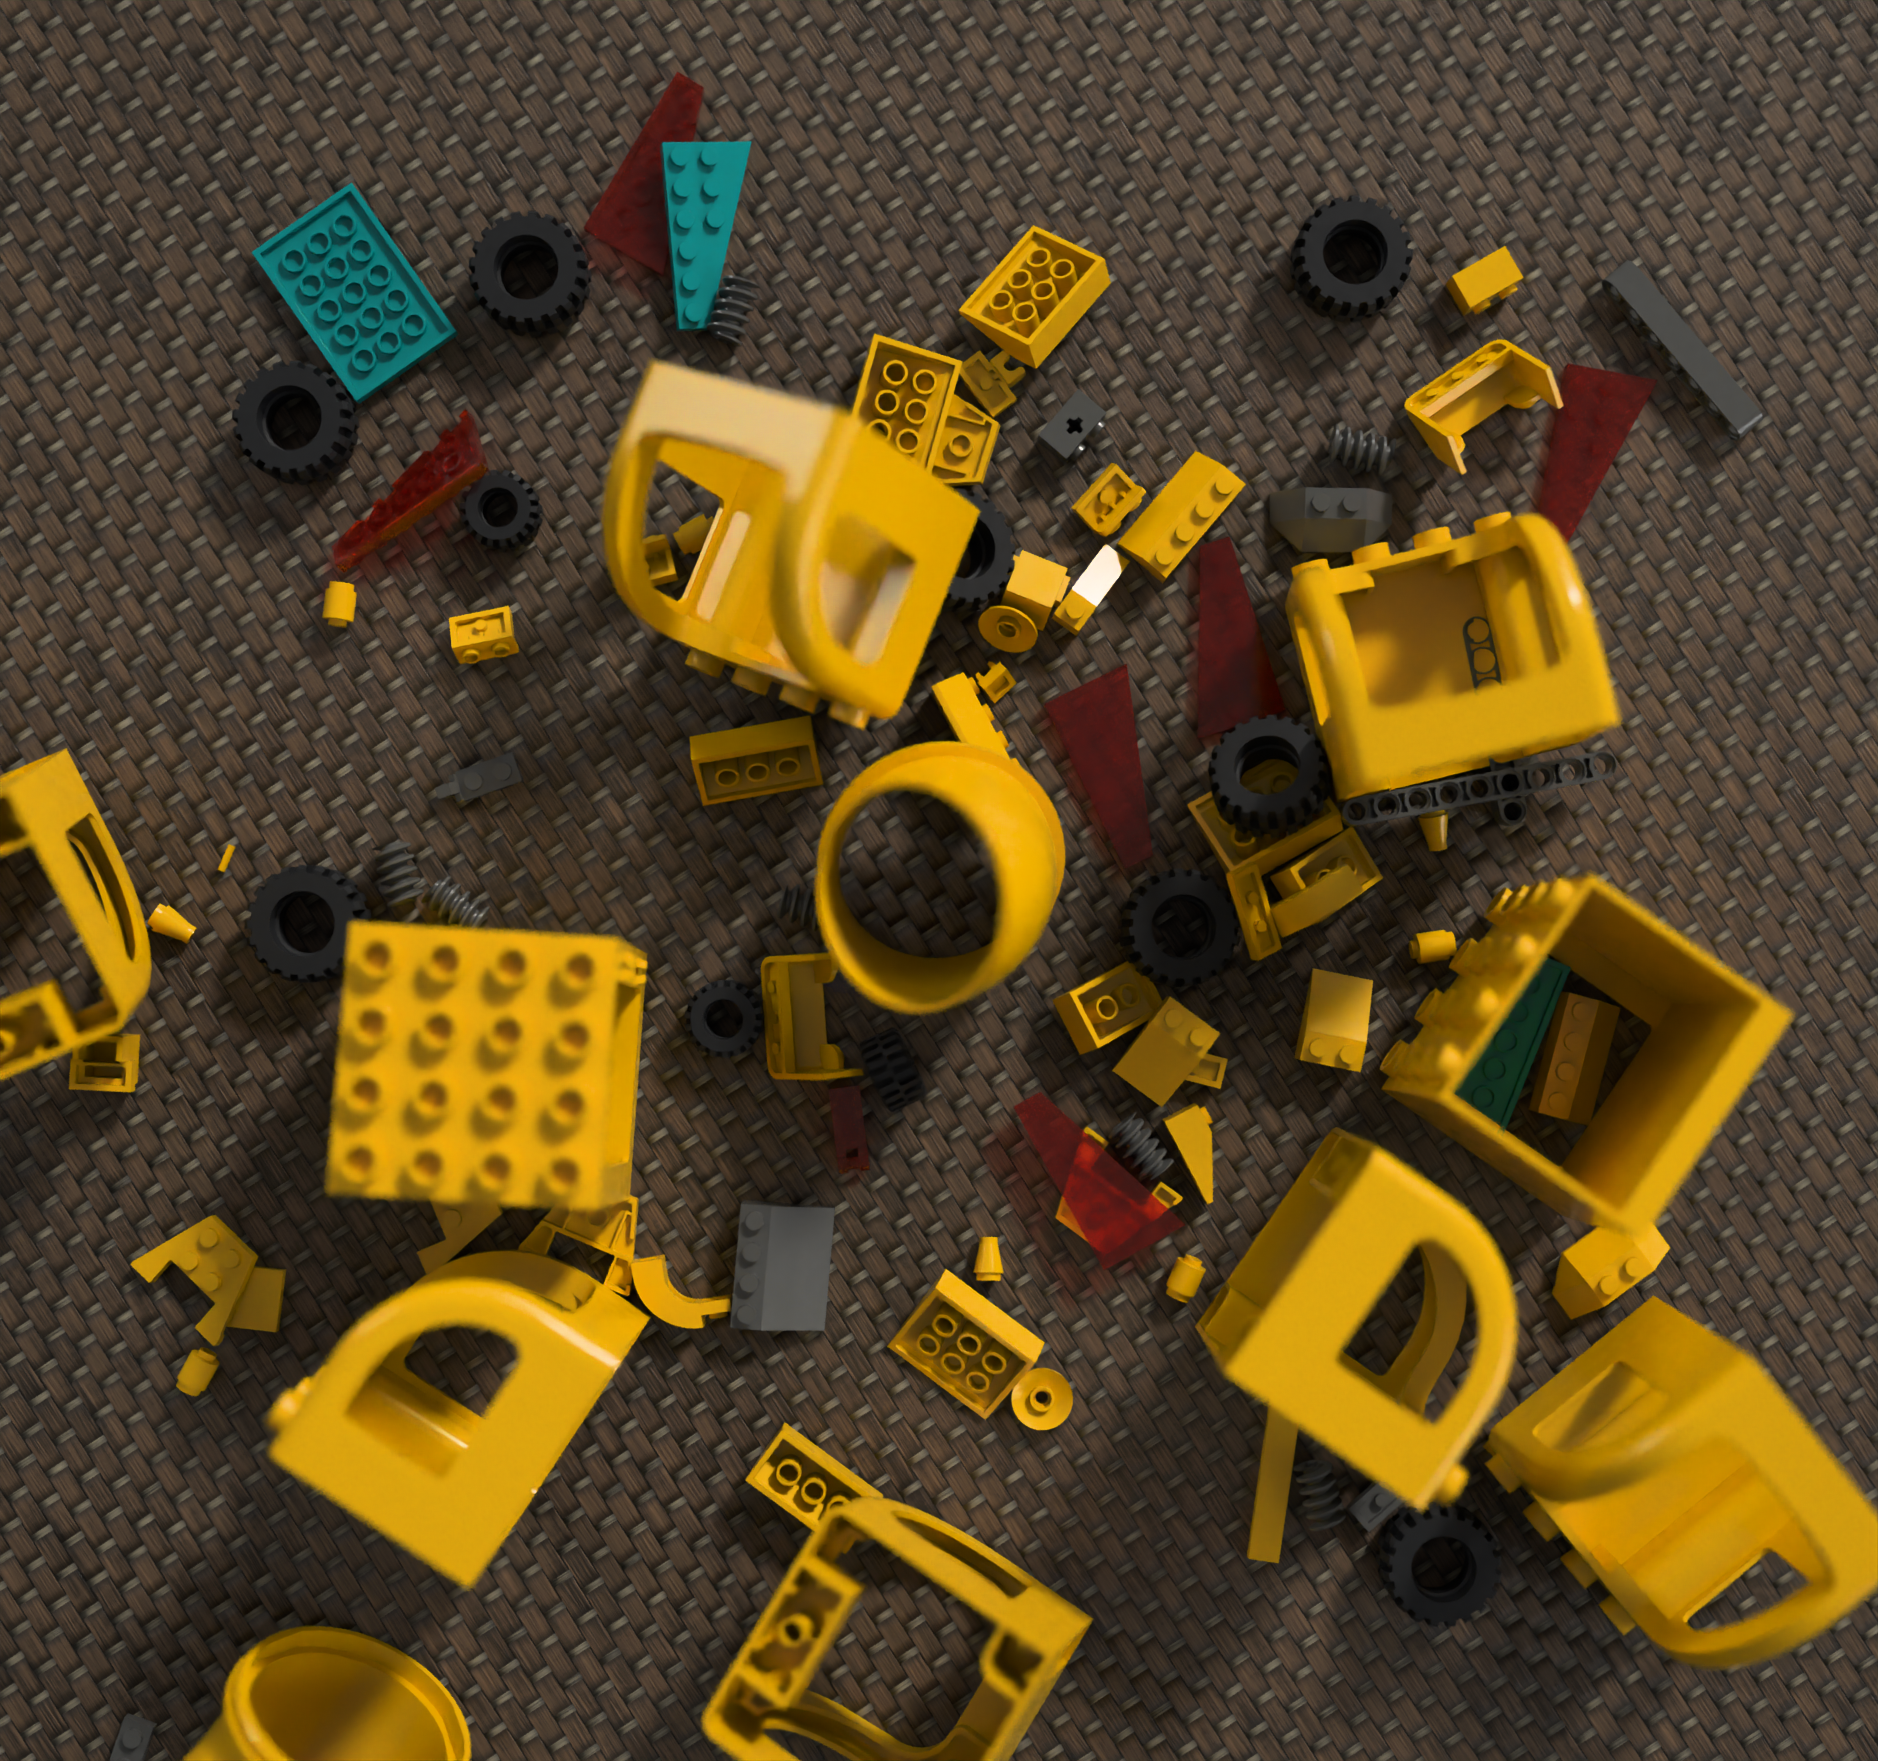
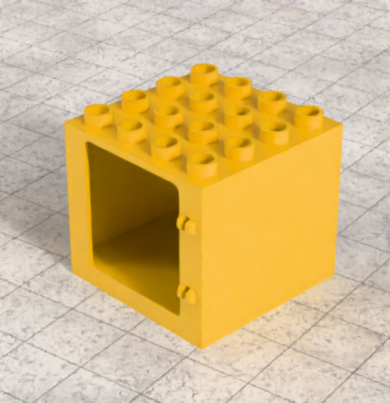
[1380,874,1793,1240]
[327,922,648,1209]

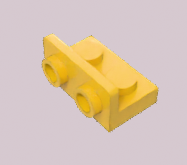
[449,606,519,664]

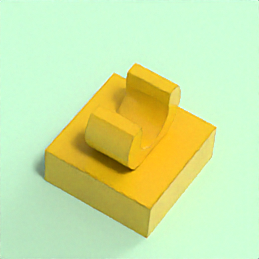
[975,661,1016,704]

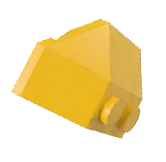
[1552,1224,1670,1320]

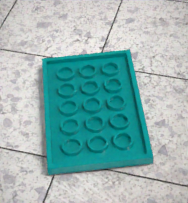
[252,182,459,404]

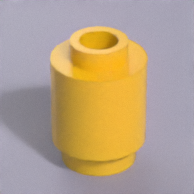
[673,513,714,555]
[322,581,357,628]
[1409,929,1457,964]
[1166,1254,1206,1303]
[176,1347,220,1396]

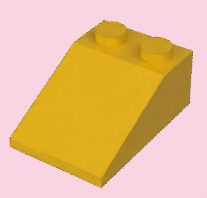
[1270,827,1383,928]
[1052,961,1162,1055]
[1294,968,1373,1072]
[1112,996,1220,1107]

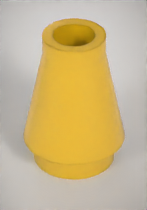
[1418,810,1449,851]
[147,903,197,944]
[973,1237,1004,1281]

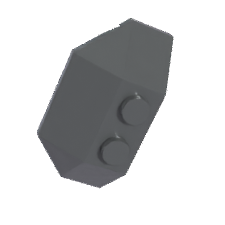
[1269,487,1392,554]

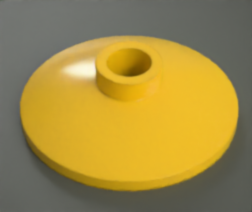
[978,606,1038,653]
[1011,1368,1073,1430]

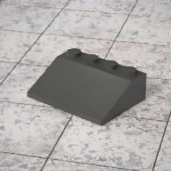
[730,1199,835,1331]

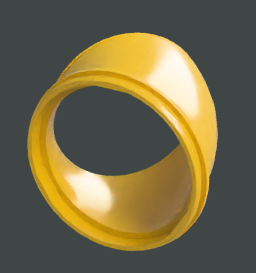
[815,742,1065,1013]
[183,1626,471,1761]

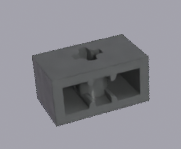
[1037,389,1106,465]

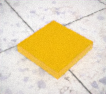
[226,1266,286,1332]

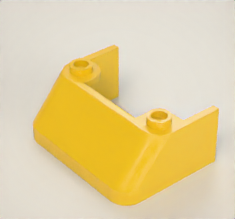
[1404,339,1564,475]
[761,952,863,1080]

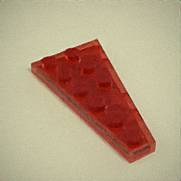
[583,72,705,277]
[1537,363,1658,546]
[332,409,489,573]
[1197,536,1286,739]
[1044,664,1153,869]
[1013,1092,1185,1270]

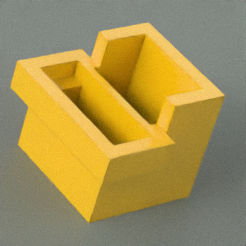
[1000,550,1071,631]
[69,1033,140,1092]

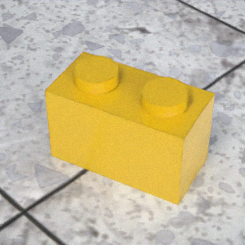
[1445,246,1524,316]

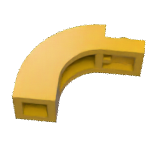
[1269,864,1364,938]
[631,1255,733,1329]

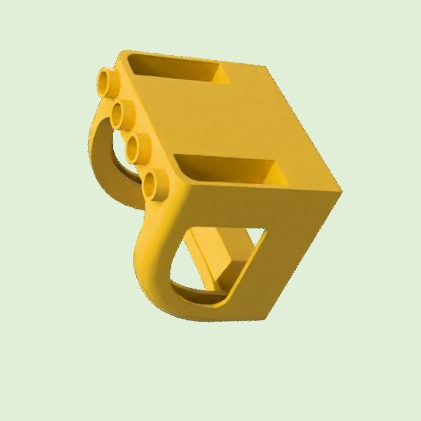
[602,361,980,730]
[1285,512,1620,804]
[0,748,152,1079]
[1195,1127,1516,1510]
[265,1250,651,1588]
[1485,1295,1878,1669]
[703,1497,1093,1761]

